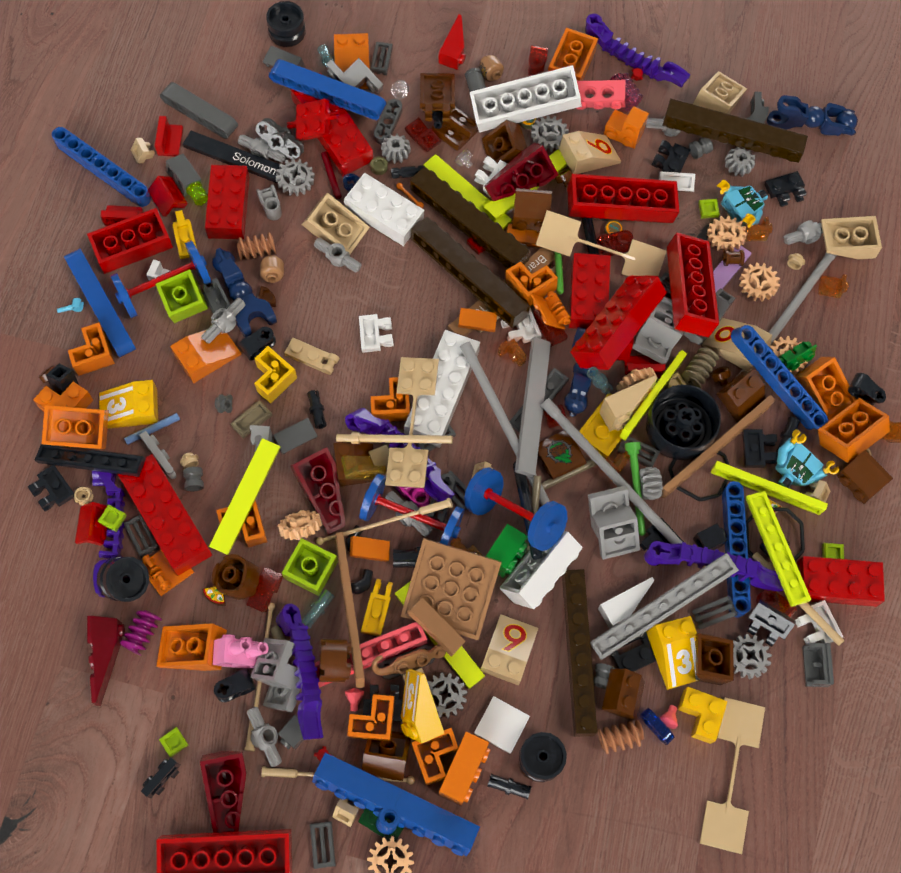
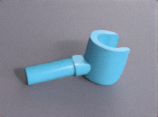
[57,298,84,313]

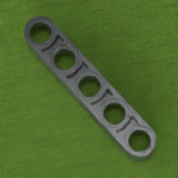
[160,82,238,139]

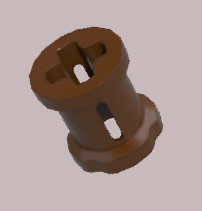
[723,250,745,266]

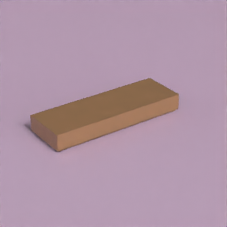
[408,598,465,656]

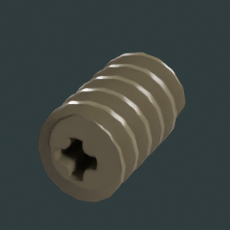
[682,348,719,388]

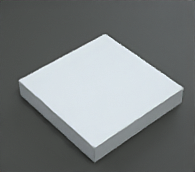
[474,696,530,754]

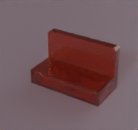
[534,308,568,347]

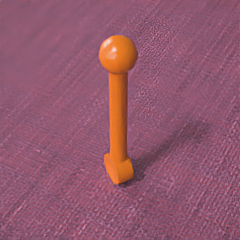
[396,183,424,209]

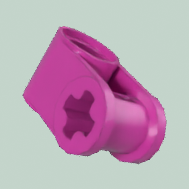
[395,486,430,508]

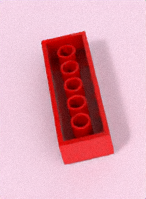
[290,73,373,177]
[567,174,679,223]
[667,232,719,338]
[570,275,667,370]
[118,454,213,576]
[156,829,292,873]

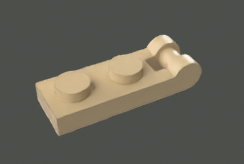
[284,338,340,375]

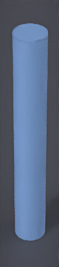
[124,413,180,445]

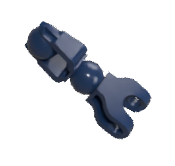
[767,95,858,136]
[212,248,277,337]
[564,326,597,417]

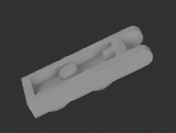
[140,431,177,479]

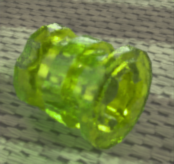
[186,181,208,206]

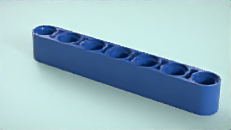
[269,59,386,120]
[51,127,151,207]
[64,249,136,358]
[731,325,828,430]
[722,481,751,618]

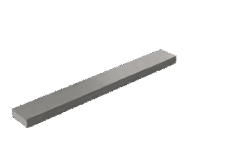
[515,336,551,477]
[590,553,739,660]

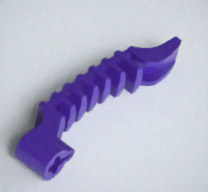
[585,14,690,88]
[345,408,455,502]
[92,471,125,598]
[644,541,783,592]
[276,604,323,740]

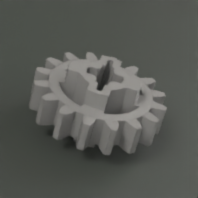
[531,115,569,152]
[276,158,315,196]
[733,634,772,679]
[427,673,467,719]

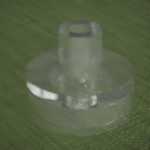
[391,80,409,99]
[455,149,473,168]

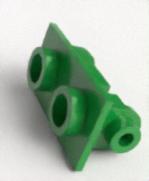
[779,341,817,371]

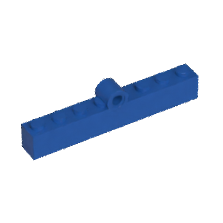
[312,753,480,857]

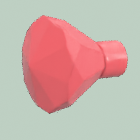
[345,688,364,711]
[658,705,678,729]

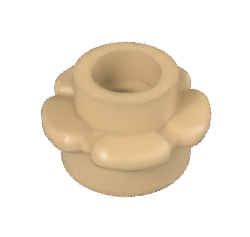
[787,253,805,270]
[180,453,199,469]
[74,487,94,506]

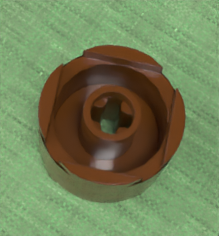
[212,554,260,600]
[319,639,351,682]

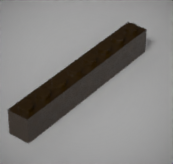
[662,98,808,163]
[410,167,530,269]
[411,217,530,328]
[562,569,597,737]

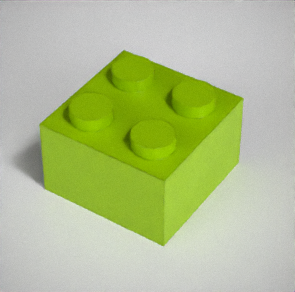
[156,270,208,323]
[282,538,338,596]

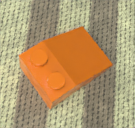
[334,33,370,89]
[170,330,242,384]
[794,357,857,422]
[41,405,109,449]
[156,623,227,671]

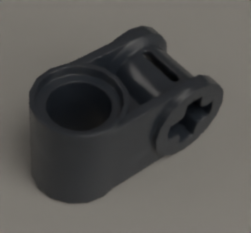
[239,327,276,361]
[848,373,886,406]
[214,669,256,703]

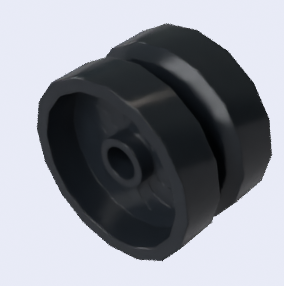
[266,1,306,47]
[97,557,149,602]
[518,732,567,782]

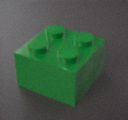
[486,523,528,579]

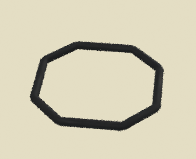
[668,451,730,502]
[746,507,805,564]

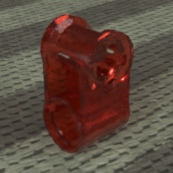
[528,45,548,76]
[597,230,633,256]
[756,589,797,618]

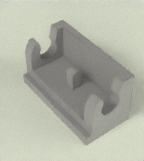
[250,425,274,452]

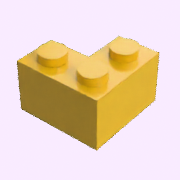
[254,346,297,404]
[677,687,728,744]

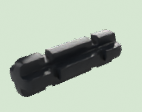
[391,165,425,179]

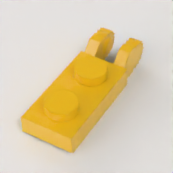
[361,579,393,637]

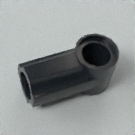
[393,547,421,568]

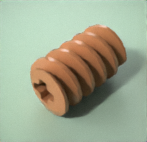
[237,232,276,261]
[597,720,644,754]

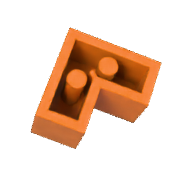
[603,106,649,149]
[505,261,558,306]
[68,322,115,376]
[371,377,410,422]
[33,381,93,411]
[216,500,268,548]
[347,694,395,741]
[412,728,459,786]

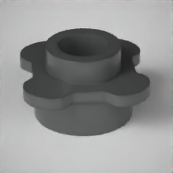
[215,394,233,413]

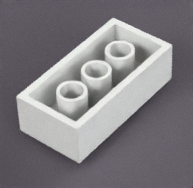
[344,173,424,246]
[500,531,583,609]

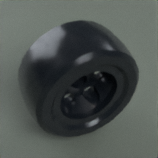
[646,385,721,460]

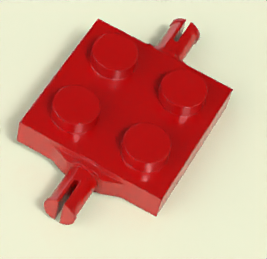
[287,99,340,141]

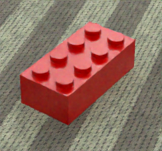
[205,165,250,240]
[87,208,173,274]
[568,253,611,329]
[797,556,885,607]

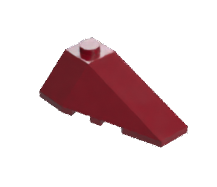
[484,142,559,201]
[290,447,346,535]
[87,616,125,706]
[200,751,247,833]

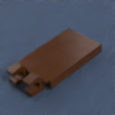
[420,73,455,121]

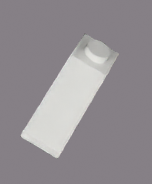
[598,577,654,629]

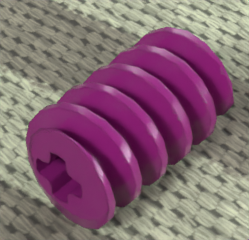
[120,610,162,656]

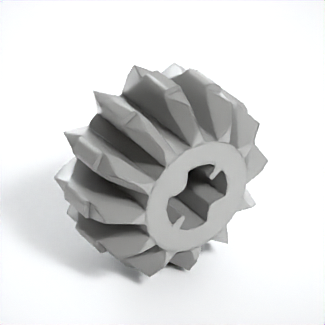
[381,133,411,164]
[725,147,755,177]
[639,467,663,500]

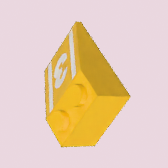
[99,380,158,429]
[646,616,701,690]
[401,669,444,743]

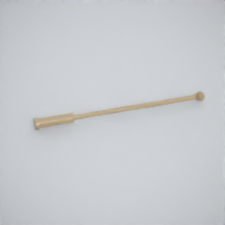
[316,498,453,545]
[244,602,275,752]
[262,766,415,785]

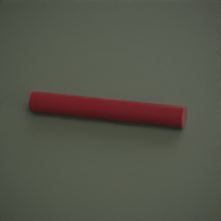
[321,151,342,199]

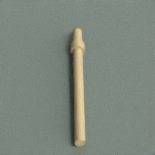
[336,432,453,444]
[752,552,845,646]

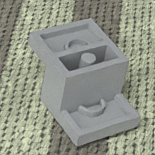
[326,58,383,94]
[632,297,684,364]
[588,486,640,560]
[251,638,300,712]

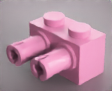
[213,635,269,669]

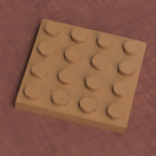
[400,538,502,640]

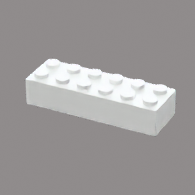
[470,65,582,132]
[404,330,480,448]

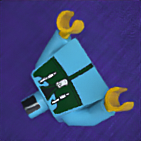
[717,180,768,228]
[776,430,839,488]

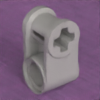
[256,184,282,221]

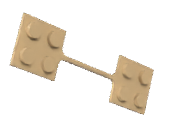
[536,210,667,276]
[385,357,439,488]
[699,697,765,854]

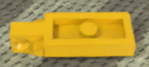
[172,210,197,259]

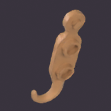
[371,644,446,676]

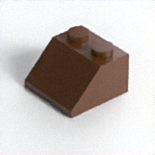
[482,120,527,164]
[512,188,552,232]
[716,369,766,423]
[333,442,377,487]
[837,450,893,504]
[696,633,734,685]
[602,669,645,722]
[362,731,411,781]

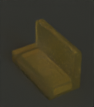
[341,456,387,480]

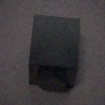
[46,363,79,395]
[693,524,727,550]

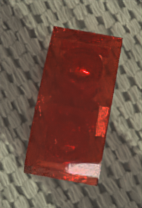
[405,117,442,152]
[247,567,283,612]

